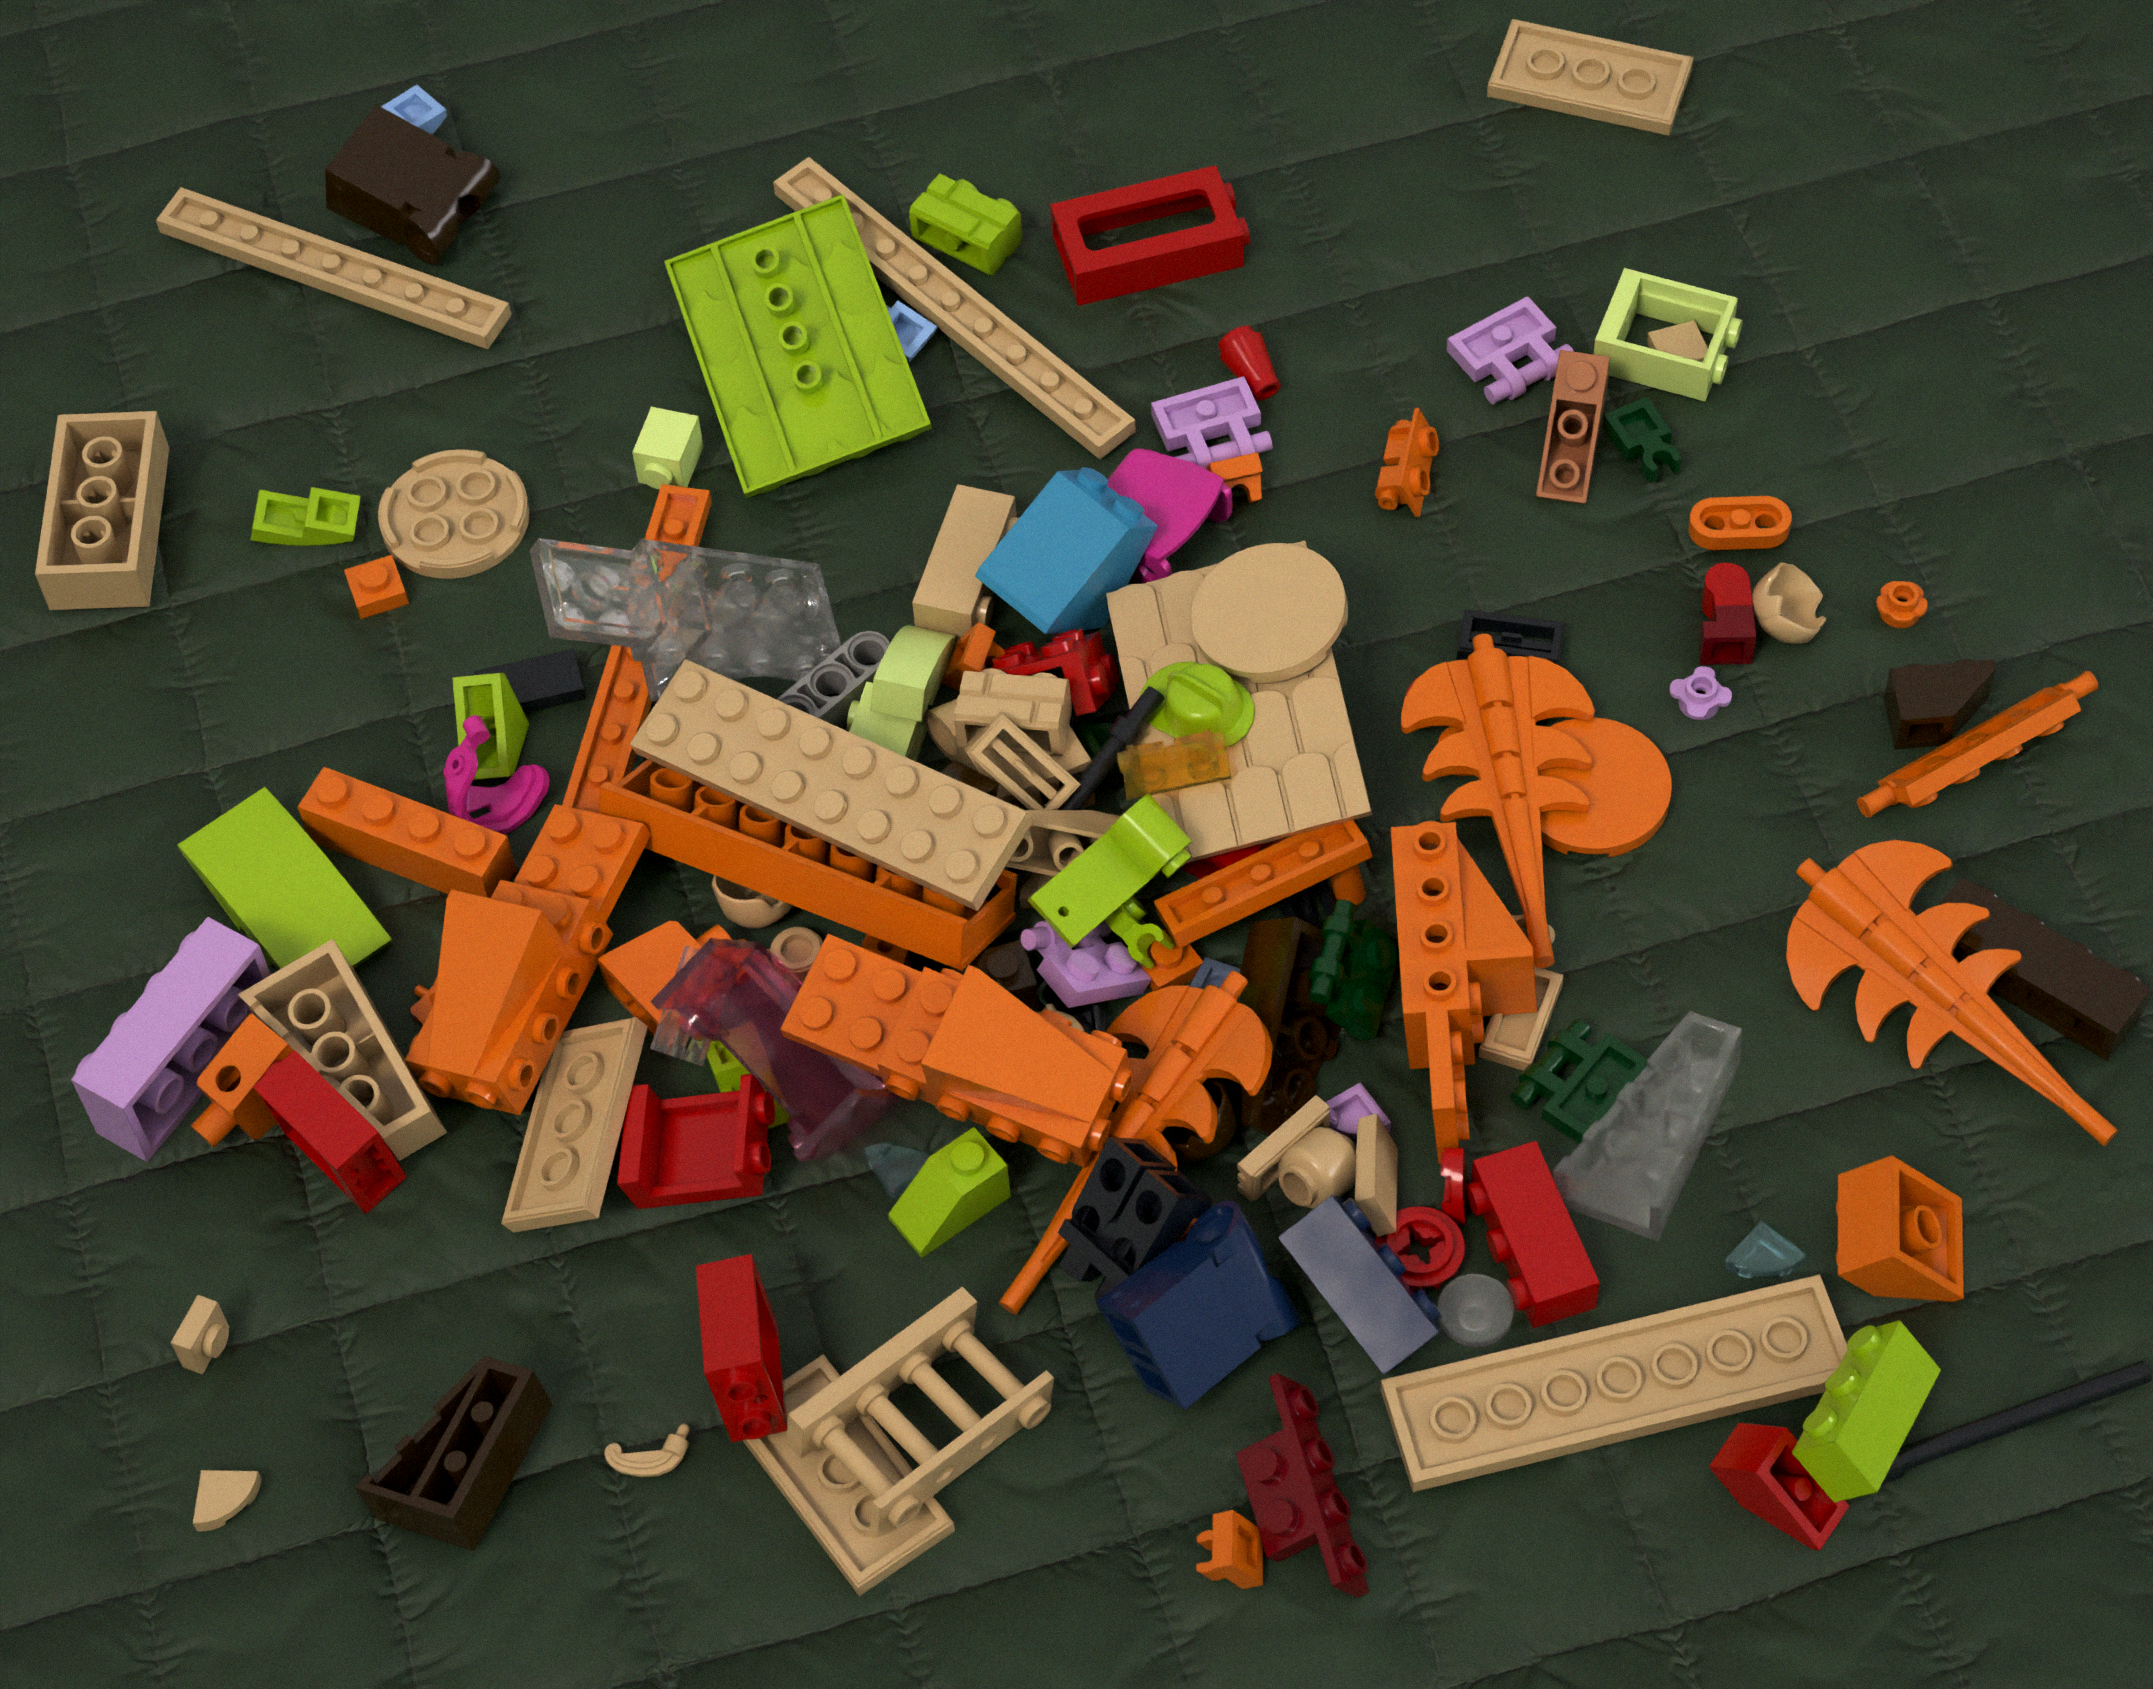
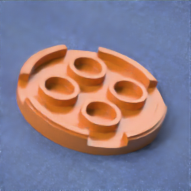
[1538,717,1672,858]

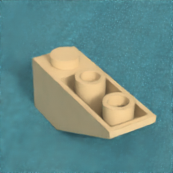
[1005,810,1138,893]

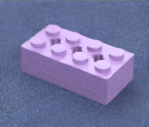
[71,917,271,1162]

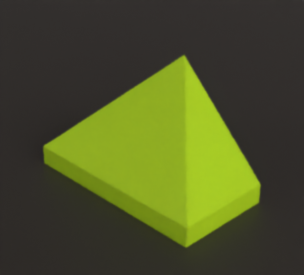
[452,673,529,780]

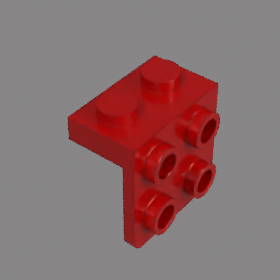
[991,628,1120,716]

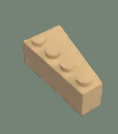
[238,939,447,1161]

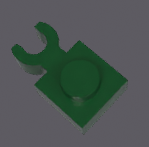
[1602,397,1681,483]

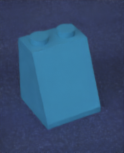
[975,467,1158,634]

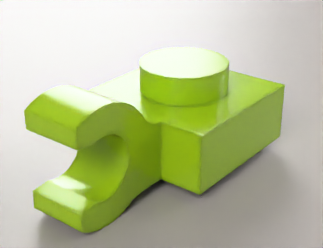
[1104,896,1174,969]

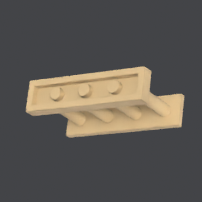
[787,1287,1054,1538]

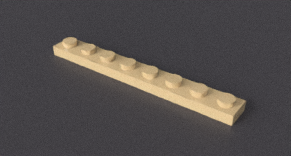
[156,187,512,350]

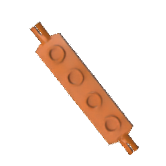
[1857,671,2098,818]

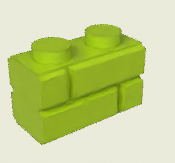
[909,173,1022,276]

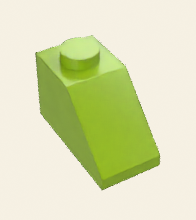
[888,1127,1011,1258]

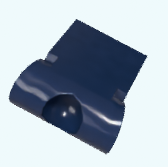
[1095,1200,1301,1410]

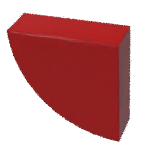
[1441,1148,1469,1224]

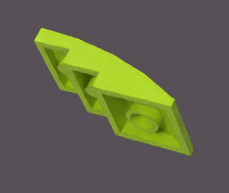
[177,787,392,970]

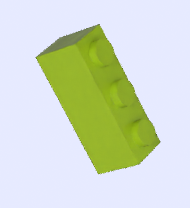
[1792,1320,1941,1502]

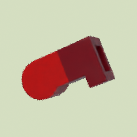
[1698,563,1756,665]

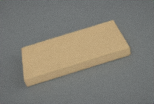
[1487,19,1694,136]
[501,1017,648,1233]
[742,1354,955,1596]

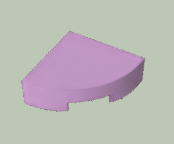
[1325,1082,1391,1140]

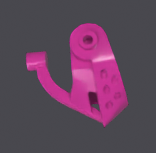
[443,715,549,835]

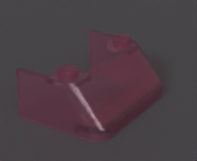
[650,938,902,1161]

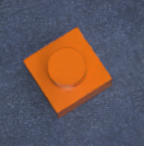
[344,555,409,619]
[1139,929,1204,991]

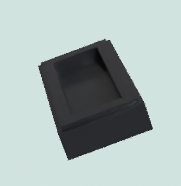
[474,648,586,713]

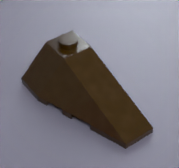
[1240,917,1342,1137]

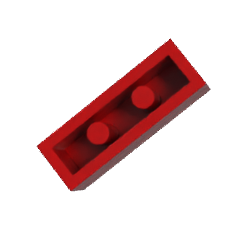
[1466,1141,1600,1329]

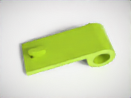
[1028,793,1192,949]

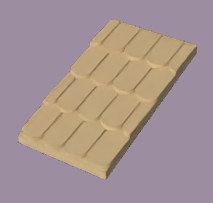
[1106,540,1372,864]

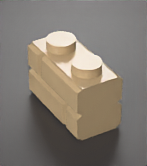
[954,668,1072,755]

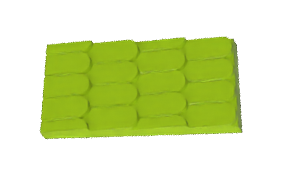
[664,194,932,498]

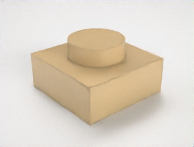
[171,1295,229,1375]

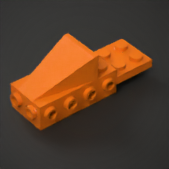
[405,804,651,1116]
[1391,821,1537,1164]
[780,934,1134,1168]

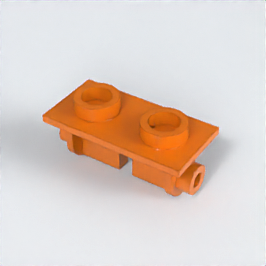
[1375,408,1439,517]

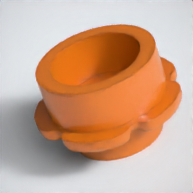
[1876,581,1928,628]

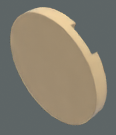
[378,449,529,579]
[1190,543,1348,683]

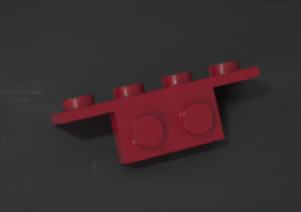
[1236,1373,1369,1598]

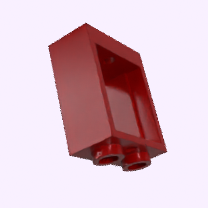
[253,1050,407,1214]
[696,1254,787,1443]

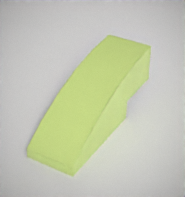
[871,625,957,721]

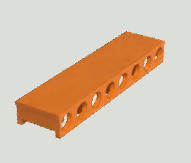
[599,759,1017,971]

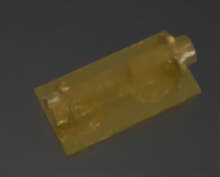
[1117,728,1232,800]

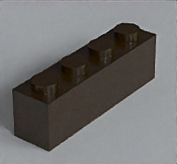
[1939,877,2151,1062]

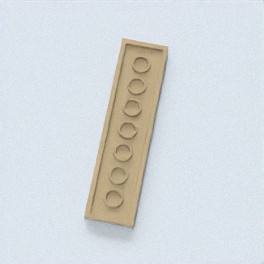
[629,659,1033,911]
[1380,1274,1848,1492]

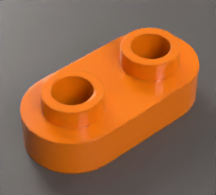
[1688,496,1792,550]

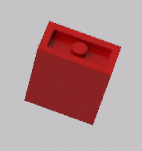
[617,1074,775,1209]

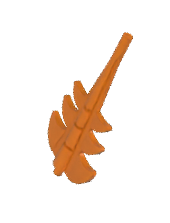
[1400,633,1595,968]
[1786,840,2119,1147]
[998,971,1273,1315]

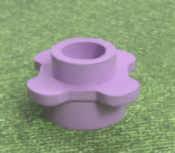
[1669,666,1732,720]

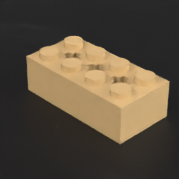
[35,411,169,610]

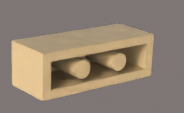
[912,484,1019,641]

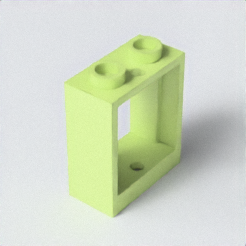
[1594,268,1743,402]

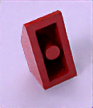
[1708,1423,1850,1550]

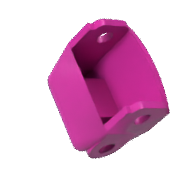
[1107,448,1232,584]

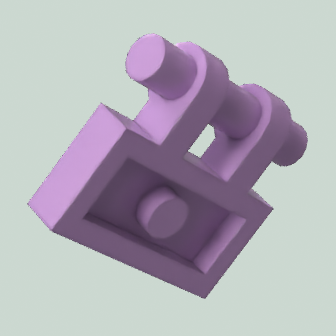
[1447,296,1574,404]
[1151,376,1273,469]
[1021,920,1151,1008]

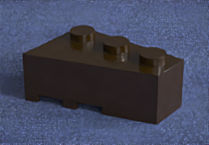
[354,1355,553,1551]

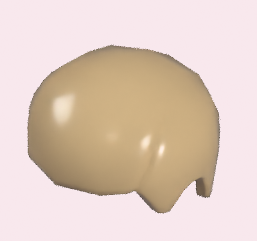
[1752,562,1826,645]
[712,875,793,929]

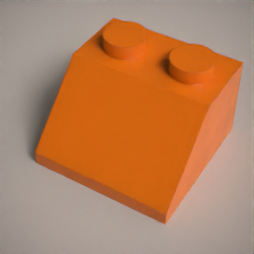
[1836,1155,1964,1302]

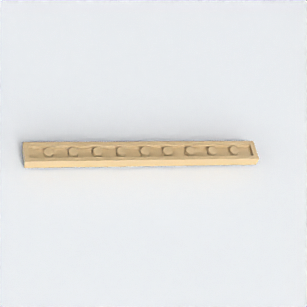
[773,157,1136,459]

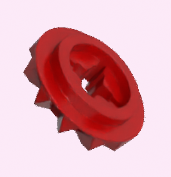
[1375,1206,1465,1292]

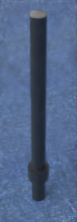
[986,686,1165,902]
[1882,1361,2152,1485]

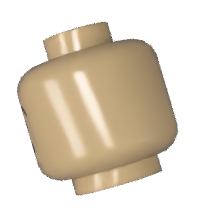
[1279,1127,1356,1209]

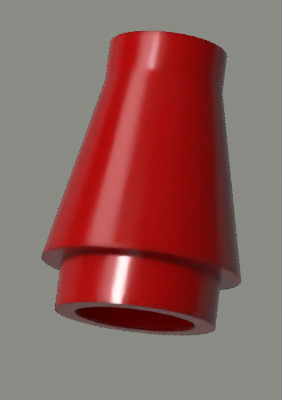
[1218,325,1281,401]

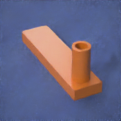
[1154,820,1372,949]

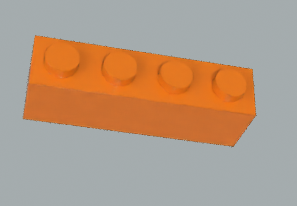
[297,767,517,898]

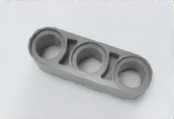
[777,631,890,729]

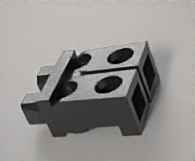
[1058,1137,1214,1301]

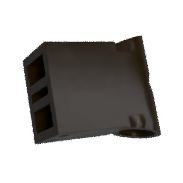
[325,104,501,266]

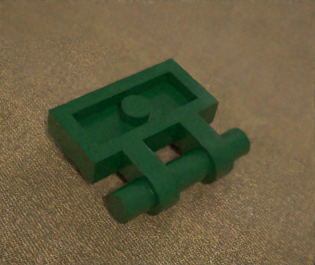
[1309,900,1399,1041]
[1510,1018,1652,1149]

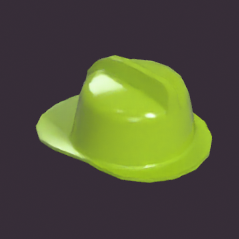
[1140,661,1255,751]

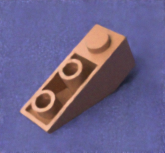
[1536,350,1610,505]

